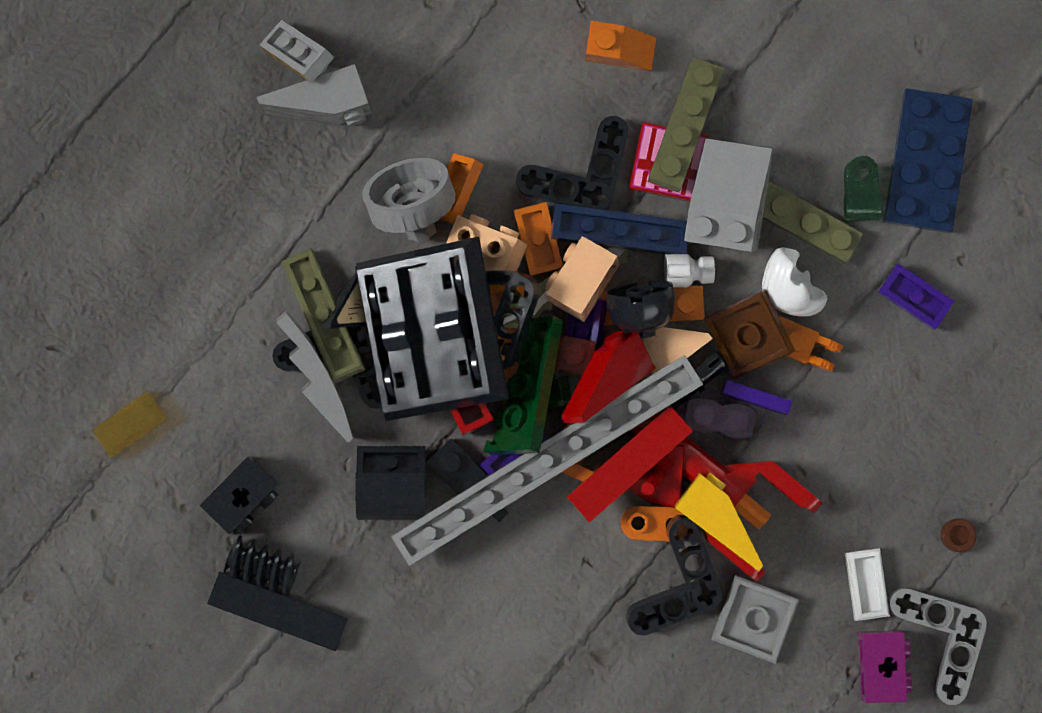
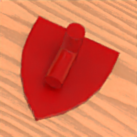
[628,444,685,508]

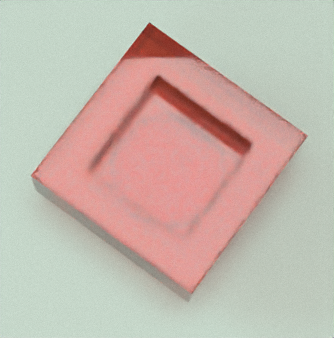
[555,335,597,376]

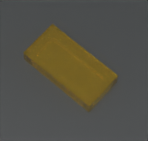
[91,391,168,458]

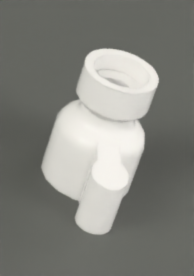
[664,254,715,288]

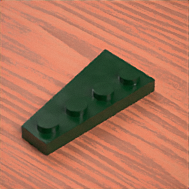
[483,316,563,455]

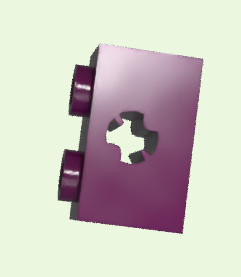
[858,630,912,703]

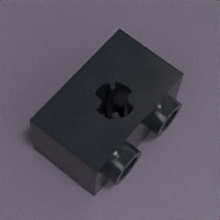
[199,456,280,534]

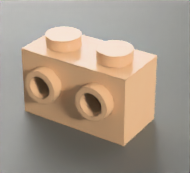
[446,214,527,272]
[545,236,620,322]

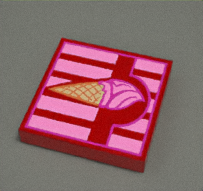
[629,122,709,202]

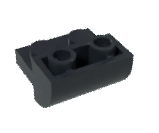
[355,446,426,520]

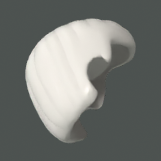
[762,247,827,317]

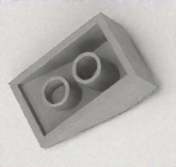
[257,64,372,127]
[684,138,773,252]

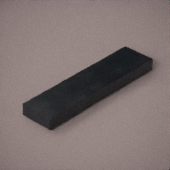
[207,572,348,651]

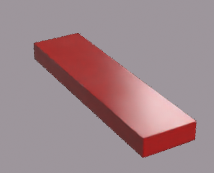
[567,405,693,523]

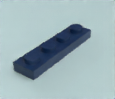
[550,204,688,254]

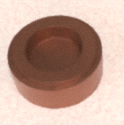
[941,518,977,552]

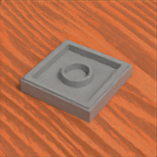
[711,575,799,664]

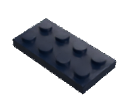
[883,88,973,233]

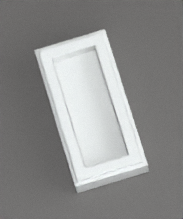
[845,548,890,621]

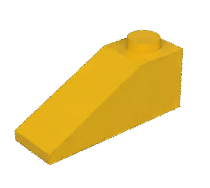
[675,473,763,571]

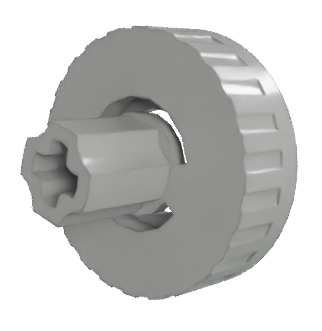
[362,158,456,243]

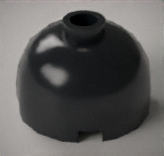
[606,280,675,338]

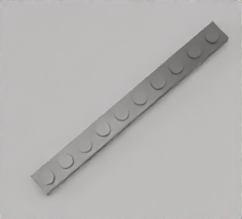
[391,355,703,566]

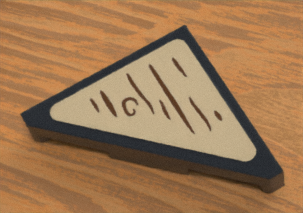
[322,266,367,330]

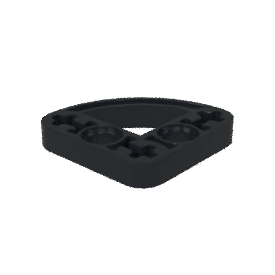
[447,270,540,370]

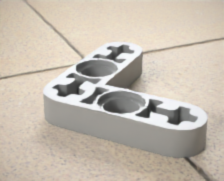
[888,588,987,705]

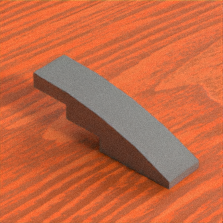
[276,310,353,442]

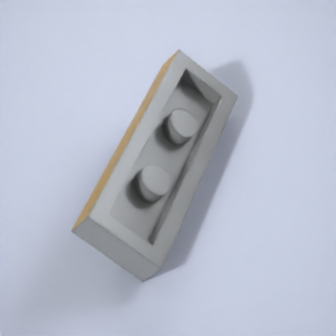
[259,20,334,83]

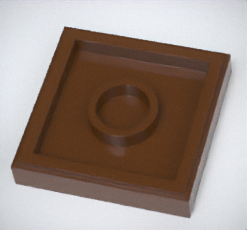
[704,289,795,379]

